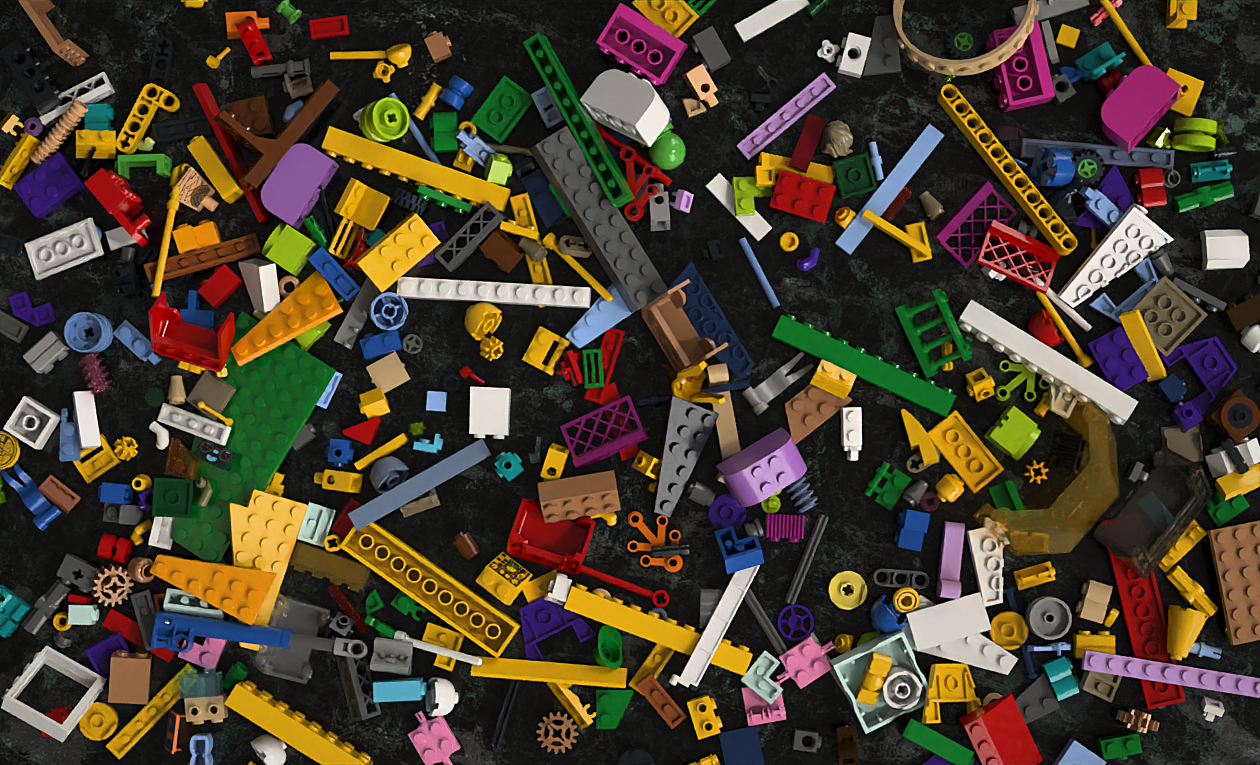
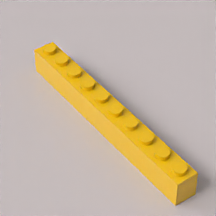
[321,126,511,214]
[563,584,753,676]

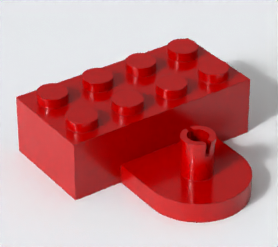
[84,168,152,247]

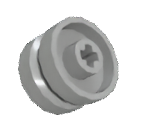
[1025,596,1072,640]

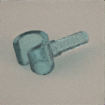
[529,437,542,464]

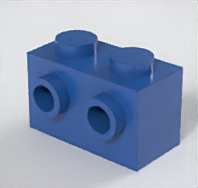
[359,329,404,360]

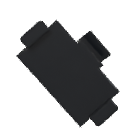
[990,125,1023,147]

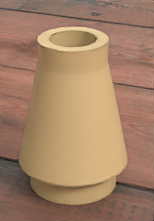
[167,376,187,405]

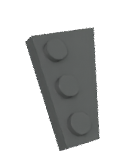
[863,15,901,76]

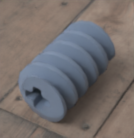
[786,476,818,513]

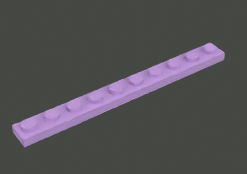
[1081,650,1260,698]

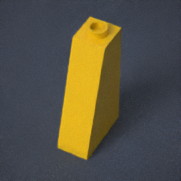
[187,135,244,204]

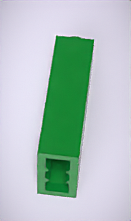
[902,718,975,765]

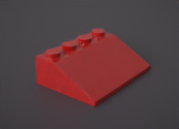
[959,693,1043,765]

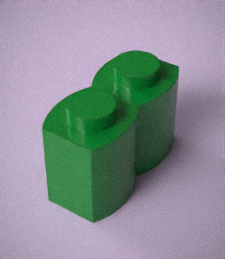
[430,112,459,153]

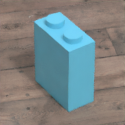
[373,677,427,702]

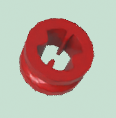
[652,590,669,607]

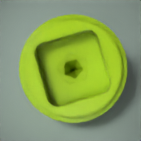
[761,496,781,514]

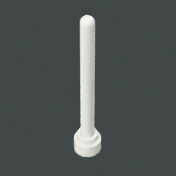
[394,630,482,666]

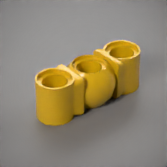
[854,651,892,706]

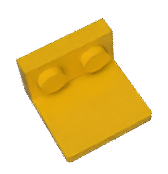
[334,177,391,231]

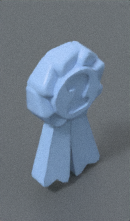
[1027,642,1071,656]

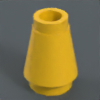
[132,474,152,493]

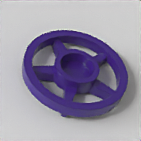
[777,604,814,641]

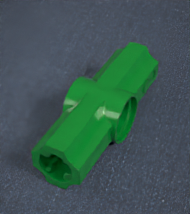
[1173,181,1234,213]

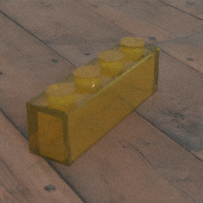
[290,542,372,592]

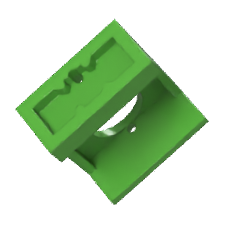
[115,154,172,180]

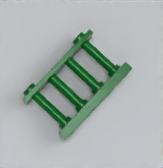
[895,288,972,378]

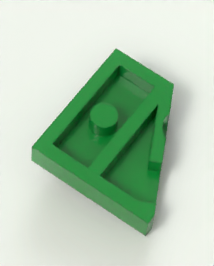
[596,689,634,729]

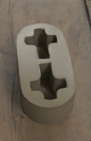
[557,235,593,258]
[906,447,940,473]

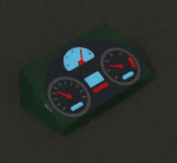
[193,438,238,471]

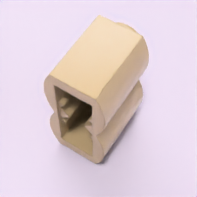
[1076,580,1113,624]

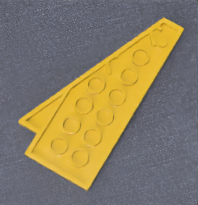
[228,488,308,651]

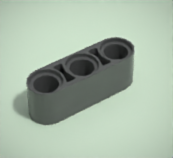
[871,568,929,589]

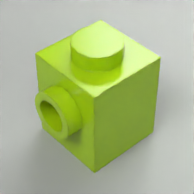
[484,153,513,186]

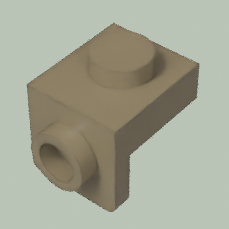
[282,73,314,99]

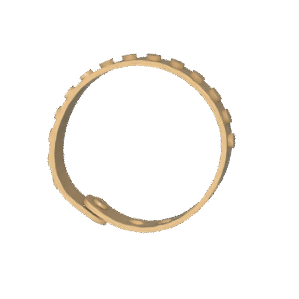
[893,0,1039,76]

